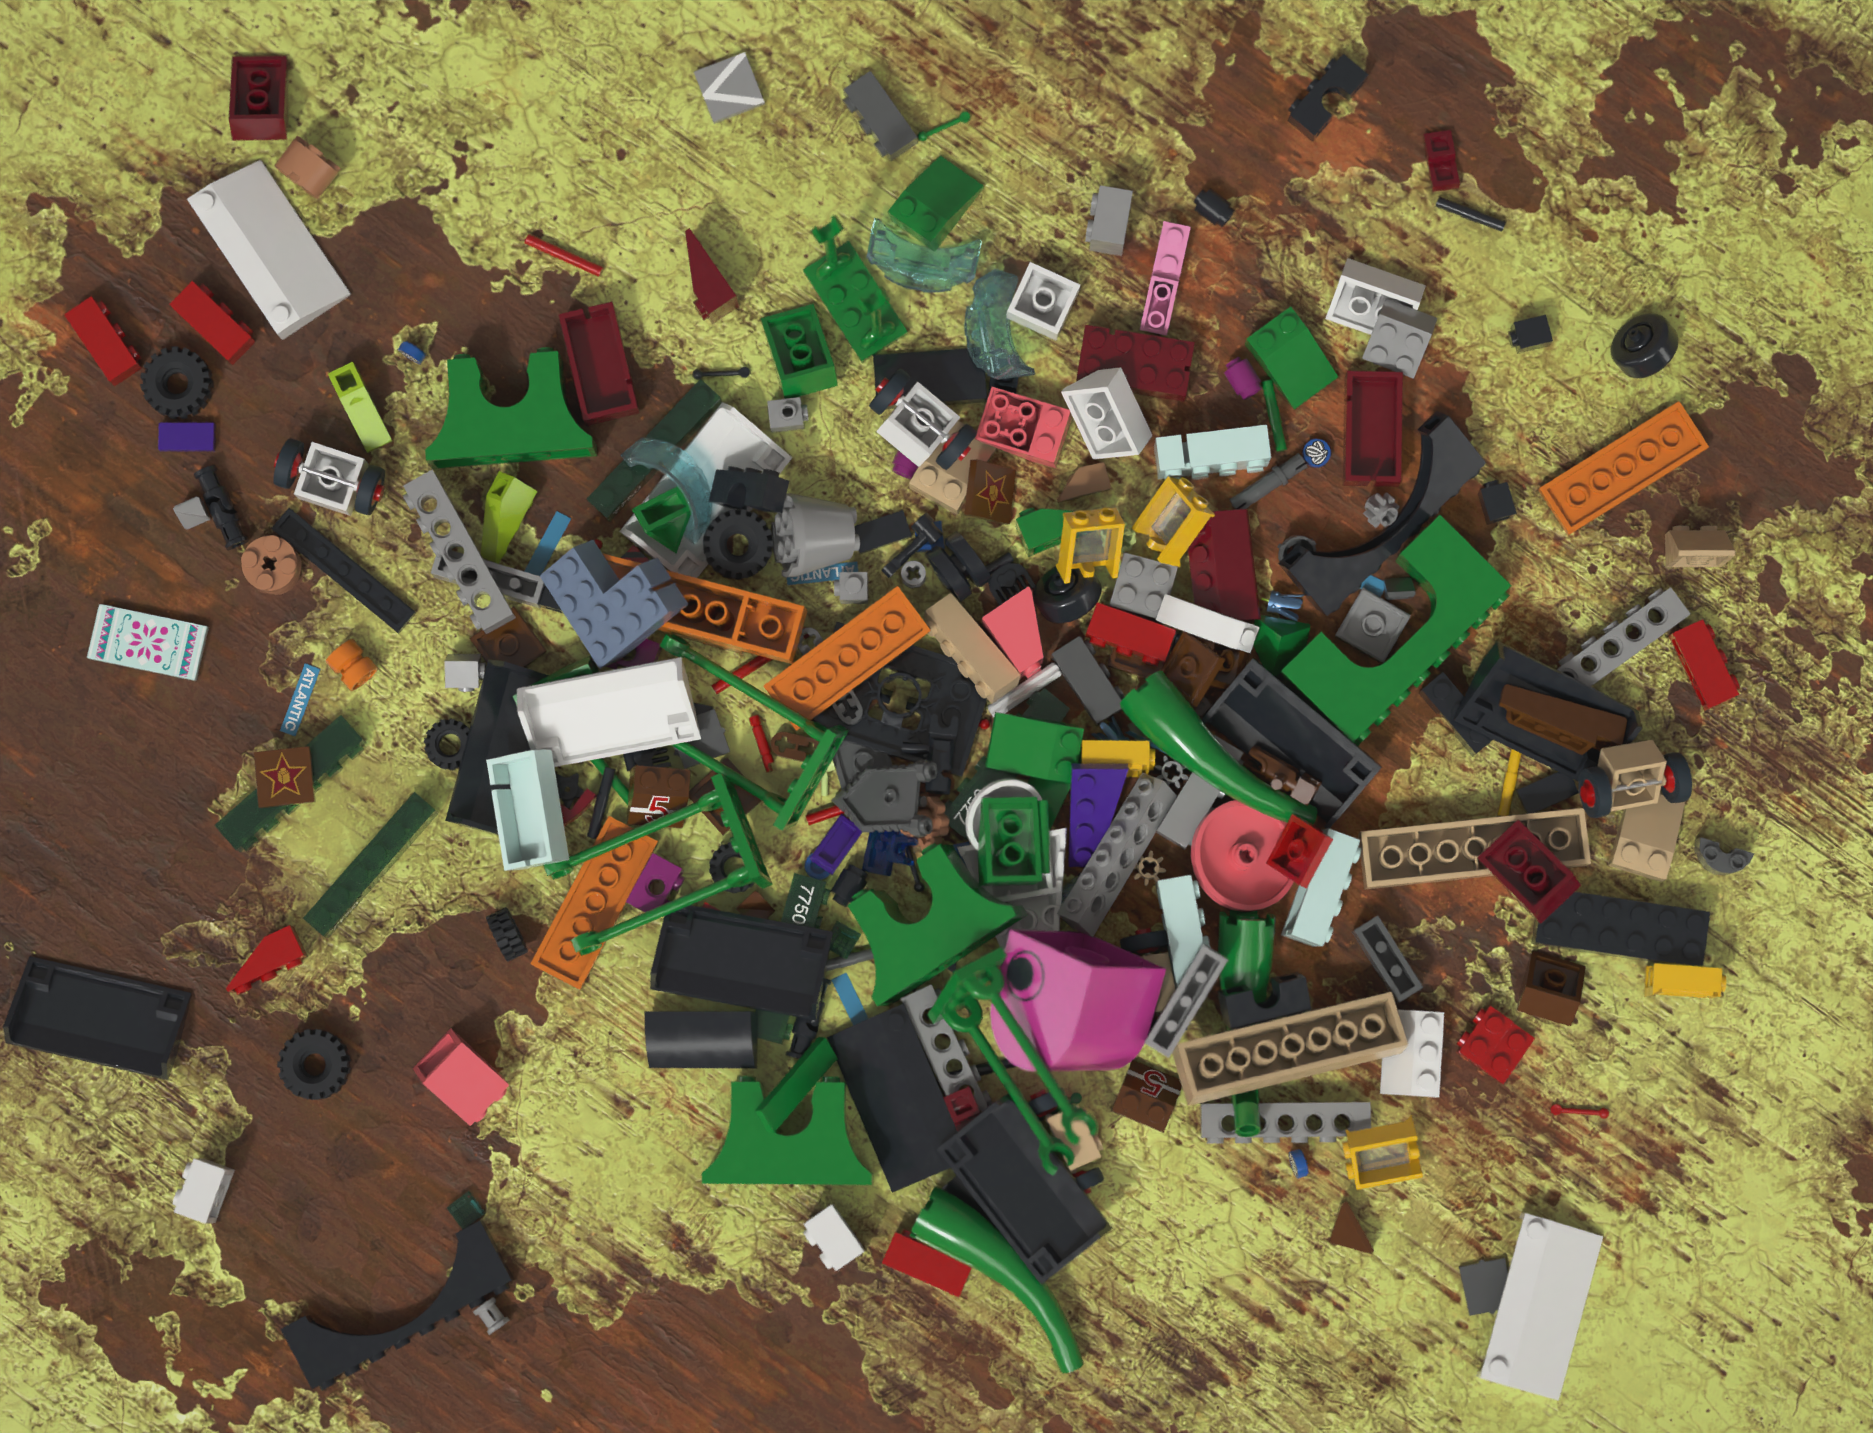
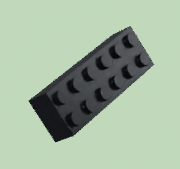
[1531,892,1710,967]

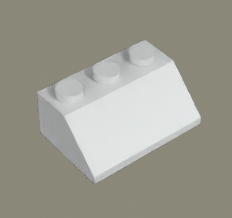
[1326,258,1425,335]
[1061,367,1152,459]
[1380,1010,1444,1098]

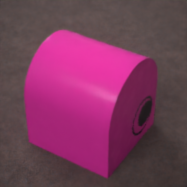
[990,929,1166,1071]

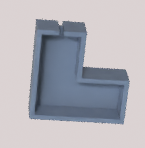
[540,540,688,669]

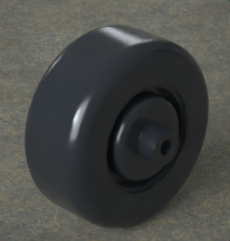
[1610,313,1679,379]
[1033,566,1102,623]

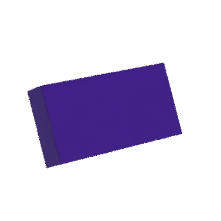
[158,423,215,451]
[809,814,863,875]

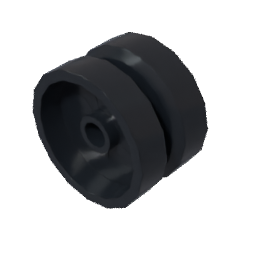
[925,530,992,602]

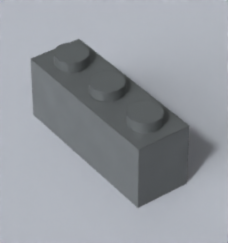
[843,71,918,161]
[1051,636,1125,726]
[1352,916,1423,1003]

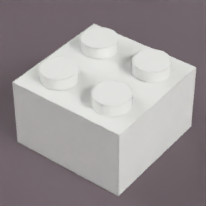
[1006,262,1080,340]
[173,1158,235,1224]
[803,1204,866,1271]

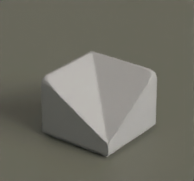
[173,497,211,529]

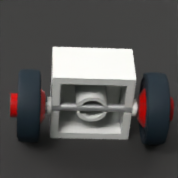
[869,368,977,470]
[273,438,385,516]

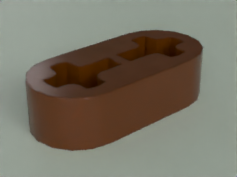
[771,732,819,762]

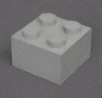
[1085,185,1133,256]
[1362,298,1438,379]
[1110,552,1178,624]

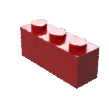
[169,281,255,366]
[64,296,142,386]
[1085,602,1176,667]
[1668,619,1740,711]
[882,1229,972,1297]

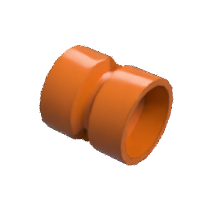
[326,639,378,691]

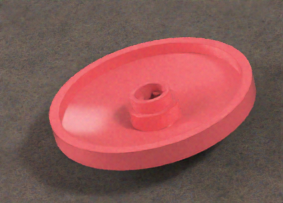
[1191,800,1294,912]

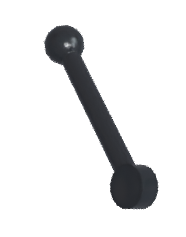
[692,367,750,380]
[900,836,925,892]

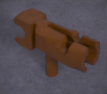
[1242,744,1322,805]

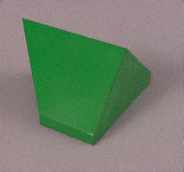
[632,485,694,554]
[1253,615,1311,677]

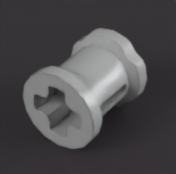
[901,561,926,589]
[473,1297,510,1335]

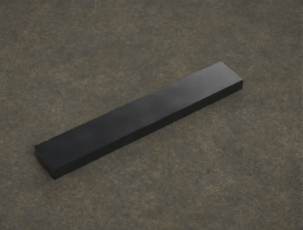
[271,508,416,634]

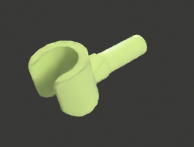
[821,760,835,796]

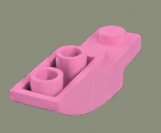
[1140,221,1191,336]

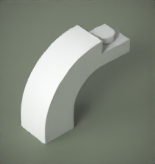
[1156,594,1259,653]

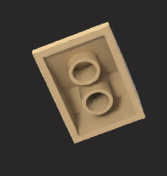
[909,421,996,515]
[1665,526,1735,567]
[1607,794,1685,882]

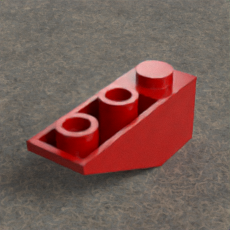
[226,925,308,995]

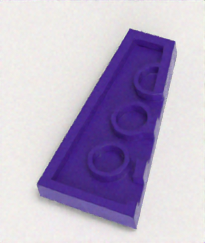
[1068,764,1128,867]

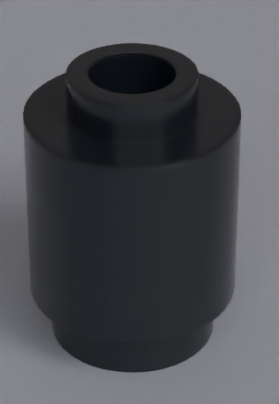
[1193,188,1235,228]
[830,864,868,907]

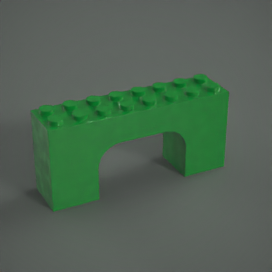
[1278,515,1512,746]

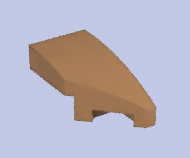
[1057,462,1111,503]

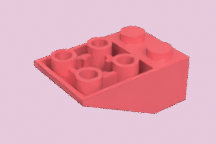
[975,387,1073,468]

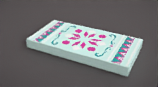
[87,604,209,681]

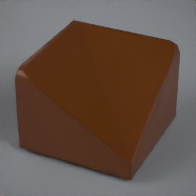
[735,890,775,919]

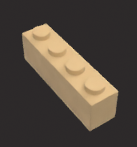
[923,593,1021,704]

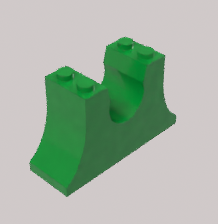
[425,347,597,469]
[847,843,1028,1006]
[702,1076,873,1185]

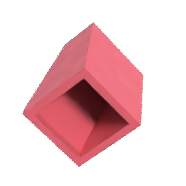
[982,586,1043,679]
[413,1028,509,1126]

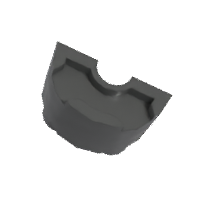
[1694,837,1755,875]

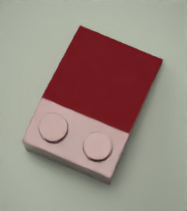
[228,56,288,141]
[685,228,739,325]
[1477,820,1581,924]

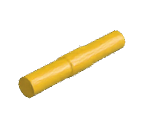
[1497,749,1522,817]

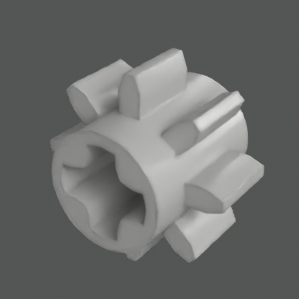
[1363,492,1399,528]
[1155,756,1188,789]

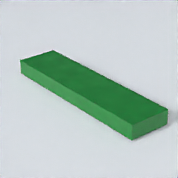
[755,1037,838,1132]

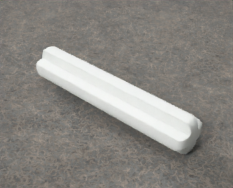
[988,663,1061,717]

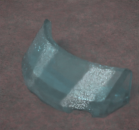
[866,218,982,293]
[964,269,1035,379]
[620,438,712,544]

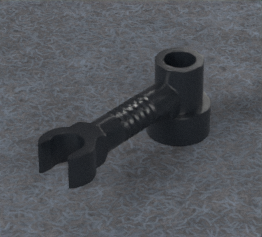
[881,512,943,578]

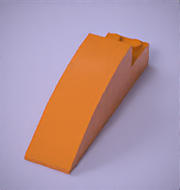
[602,553,808,664]

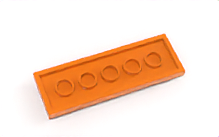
[1538,401,1709,536]
[763,586,931,731]
[530,816,659,990]

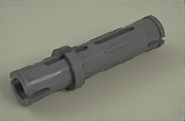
[1229,453,1308,510]

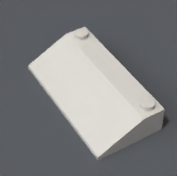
[187,160,351,340]
[620,402,792,578]
[517,657,701,767]
[1476,1213,1603,1400]

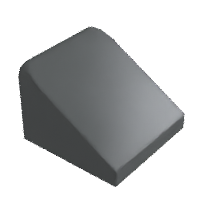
[1384,577,1415,600]

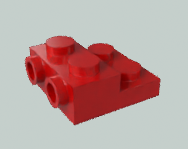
[1266,814,1333,889]
[1456,1006,1535,1085]

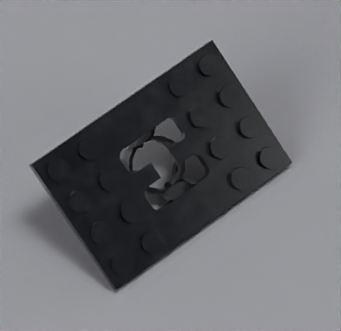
[811,622,987,778]

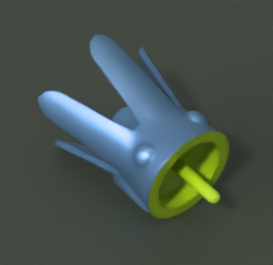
[1261,590,1304,622]
[1091,716,1129,741]

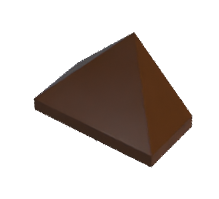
[1329,1201,1374,1254]

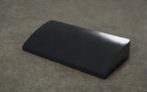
[873,347,987,410]
[645,1011,758,1069]

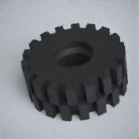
[140,347,214,419]
[703,509,773,580]
[277,1029,351,1100]

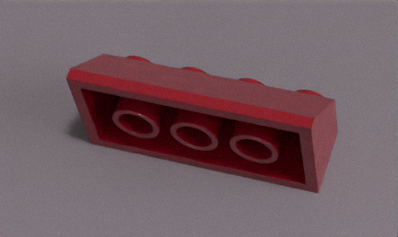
[1184,509,1261,622]

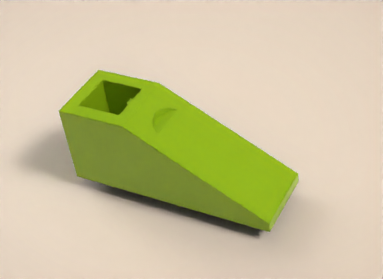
[328,362,392,453]
[481,471,537,564]

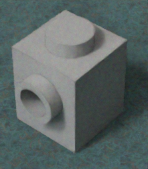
[767,397,809,433]
[834,572,868,604]
[444,654,486,692]

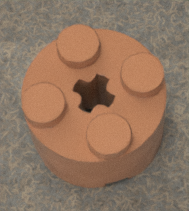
[274,135,341,199]
[241,535,302,595]

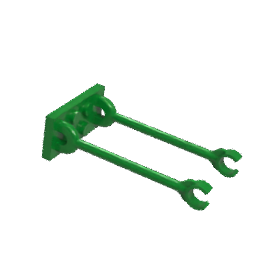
[803,215,908,363]
[660,633,849,831]
[543,773,773,956]
[928,947,1097,1176]

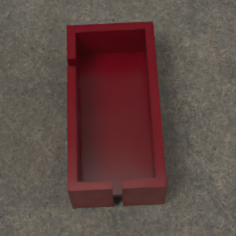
[558,302,640,426]
[1076,325,1195,402]
[1343,371,1403,487]

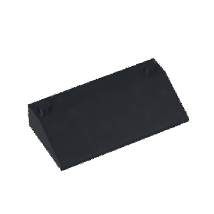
[1454,641,1642,781]
[1201,658,1382,829]
[445,660,548,836]
[650,901,833,1020]
[3,956,192,1080]
[827,1004,958,1193]
[937,1093,1113,1285]

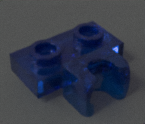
[862,830,918,877]

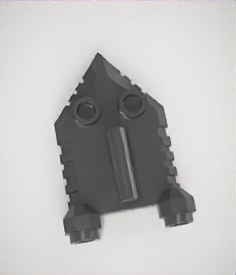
[831,760,938,837]

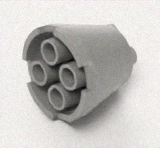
[771,494,860,578]

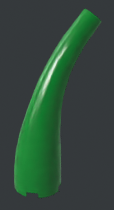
[1120,670,1317,825]
[1218,910,1276,1137]
[910,1186,1084,1373]

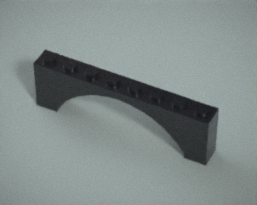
[1278,411,1486,616]
[281,1220,515,1391]

